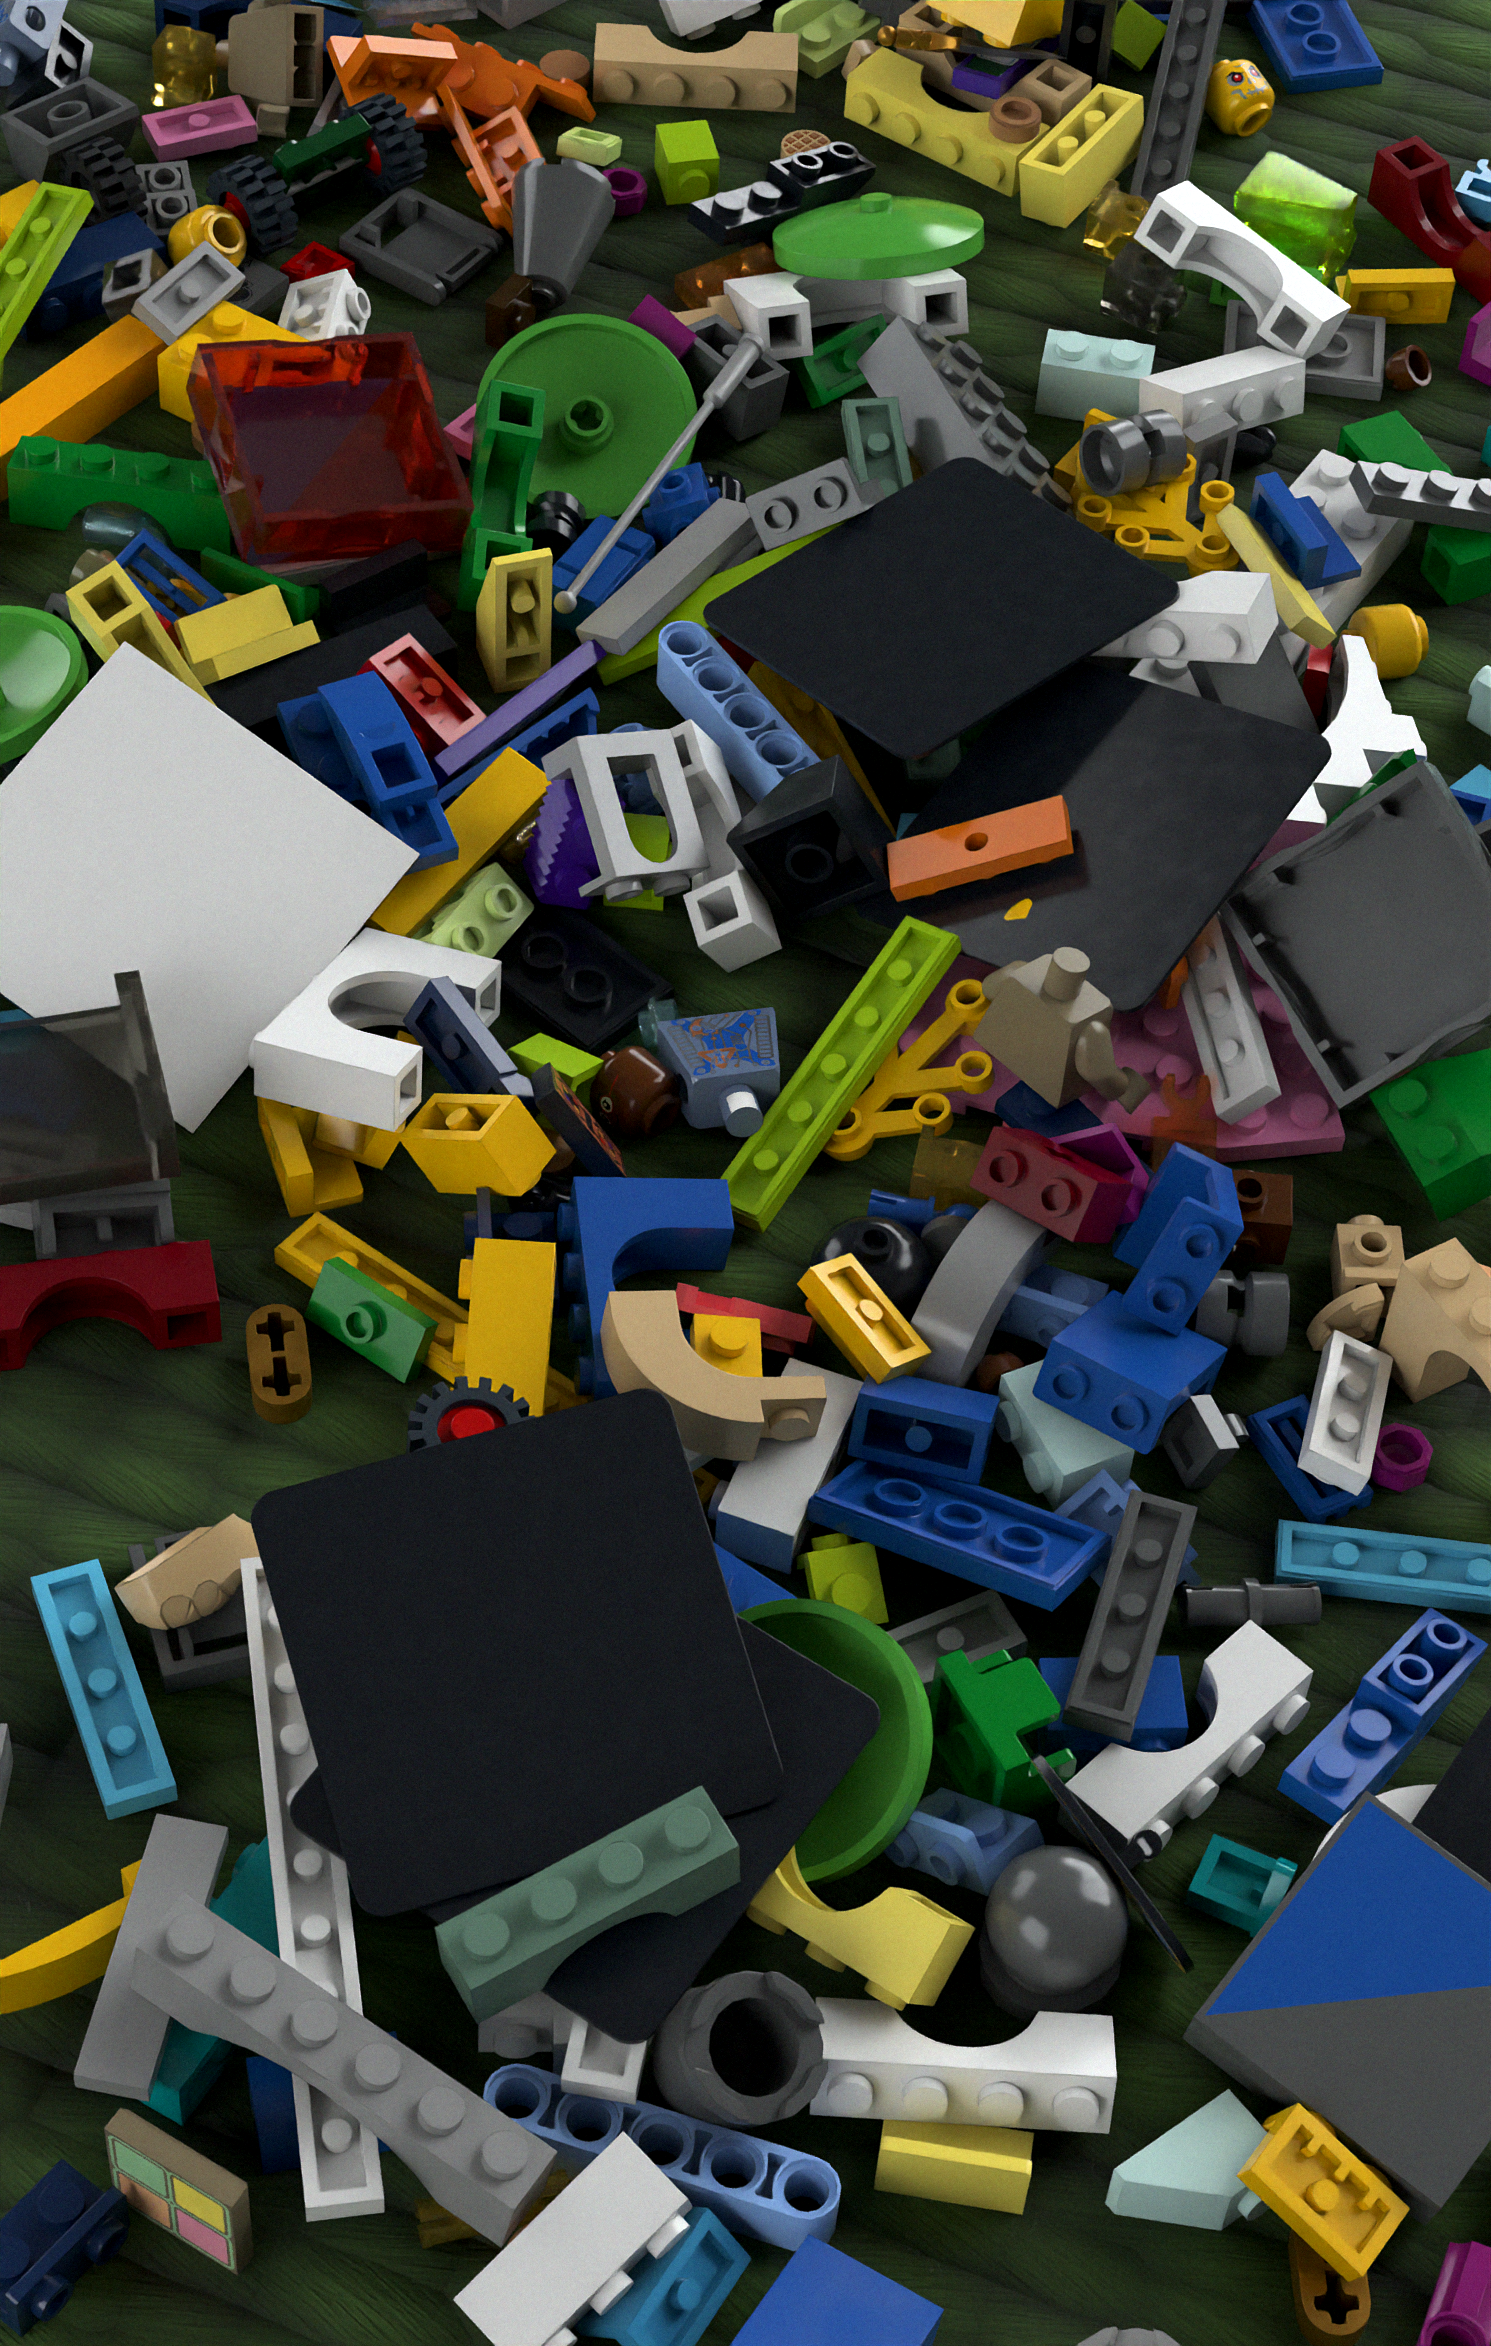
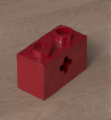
[969,1126,1134,1243]

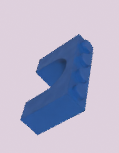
[557,1177,734,1403]

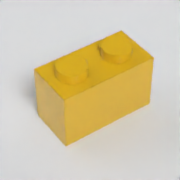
[398,1093,557,1197]

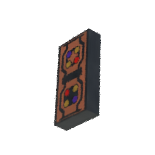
[530,1062,628,1178]

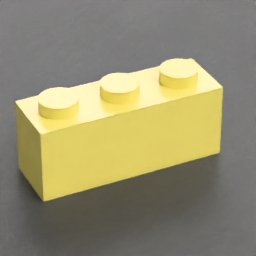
[1019,84,1144,229]

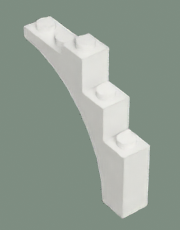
[1255,634,1427,862]

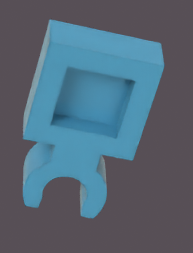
[1454,159,1491,223]

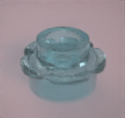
[638,996,681,1048]

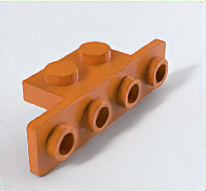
[410,22,596,123]
[436,82,547,239]

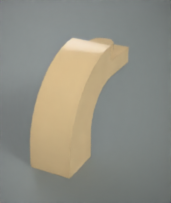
[600,1290,827,1461]

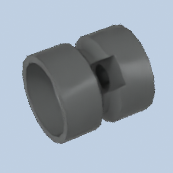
[1079,409,1187,497]
[1187,1269,1290,1358]

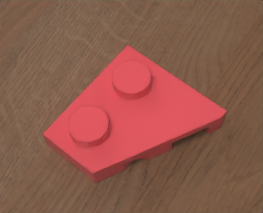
[676,1282,818,1356]

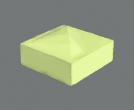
[556,126,622,166]

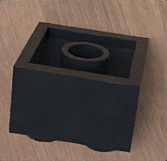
[726,754,897,929]

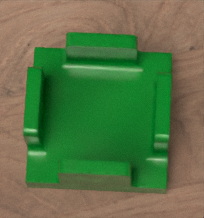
[929,1649,1077,1816]

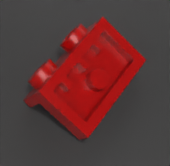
[355,633,487,764]

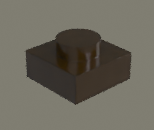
[485,272,536,350]

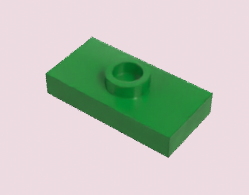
[304,1257,439,1384]

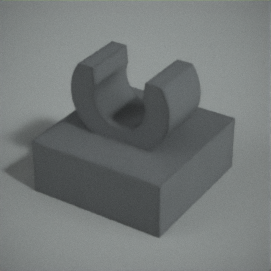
[1159,1394,1250,1489]

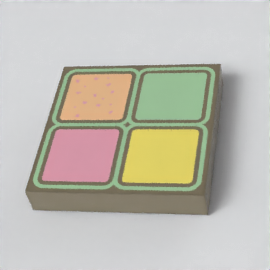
[104,2108,254,2276]

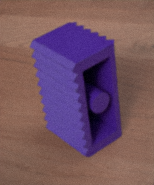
[521,778,626,910]

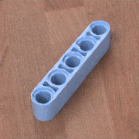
[656,621,821,804]
[483,2064,841,2251]

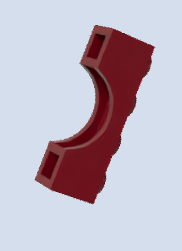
[1367,135,1491,306]
[0,1240,222,1371]

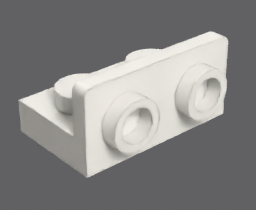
[278,268,371,362]

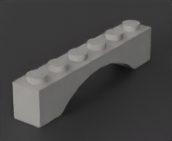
[130,1892,558,2247]

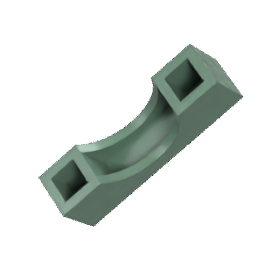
[435,1785,740,2024]

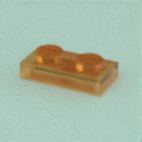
[674,242,788,310]

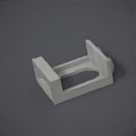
[541,729,711,902]

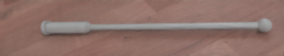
[554,333,766,614]

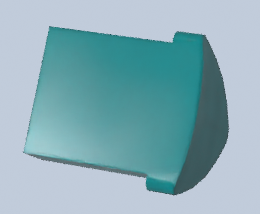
[1184,1834,1298,1938]

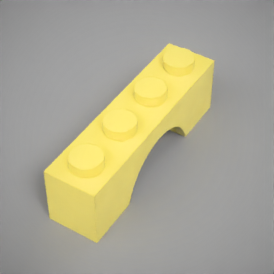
[844,46,1051,198]
[745,1845,975,2010]

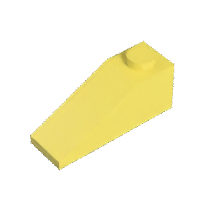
[476,548,553,694]

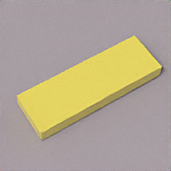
[1216,503,1337,650]

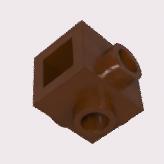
[1225,1169,1293,1265]

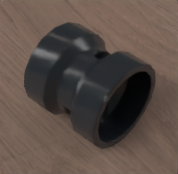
[525,491,586,565]

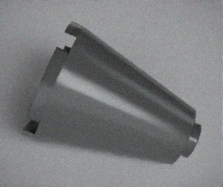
[511,157,616,310]

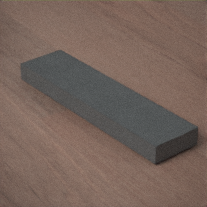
[1061,1489,1198,1742]

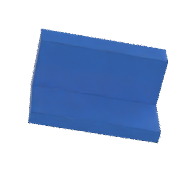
[1249,472,1362,591]

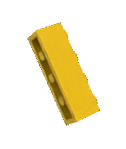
[450,1238,556,1417]

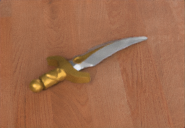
[877,25,1066,60]

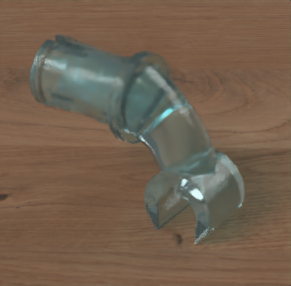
[82,505,177,583]

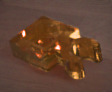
[1149,1073,1217,1174]

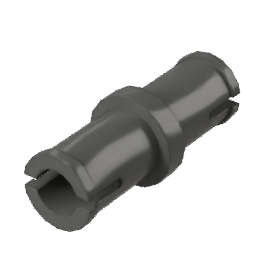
[1177,1578,1322,1629]

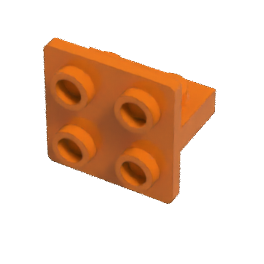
[326,35,458,131]

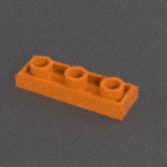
[887,795,1074,902]

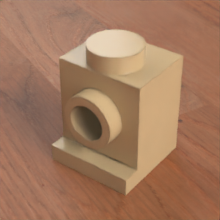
[1329,1215,1405,1318]

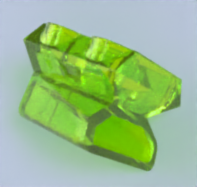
[1234,150,1358,286]

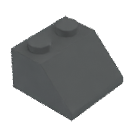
[0,76,140,185]

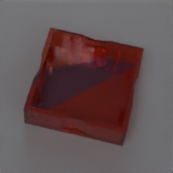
[186,332,475,566]

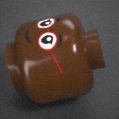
[589,1046,682,1139]

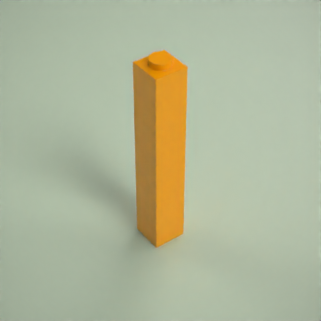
[0,314,169,503]

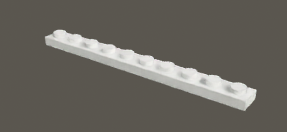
[240,1557,384,2222]

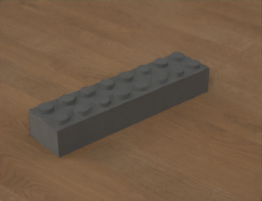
[856,315,1135,672]

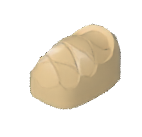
[114,1513,260,1630]

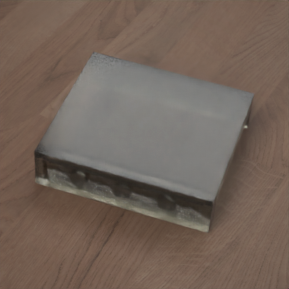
[0,970,181,1205]

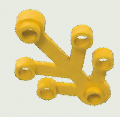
[1075,453,1241,578]
[822,979,995,1162]

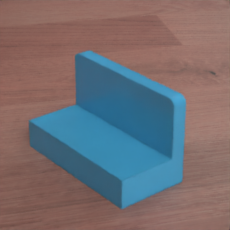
[574,2207,752,2346]

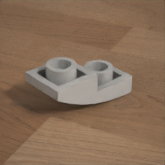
[135,160,198,241]

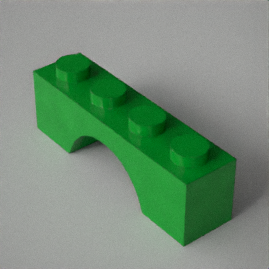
[456,379,546,613]
[1336,410,1491,606]
[7,435,239,555]

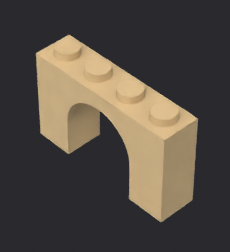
[1378,1237,1491,1403]

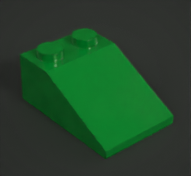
[1368,1048,1491,1223]

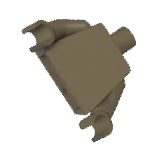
[214,0,324,138]
[972,947,1152,1115]

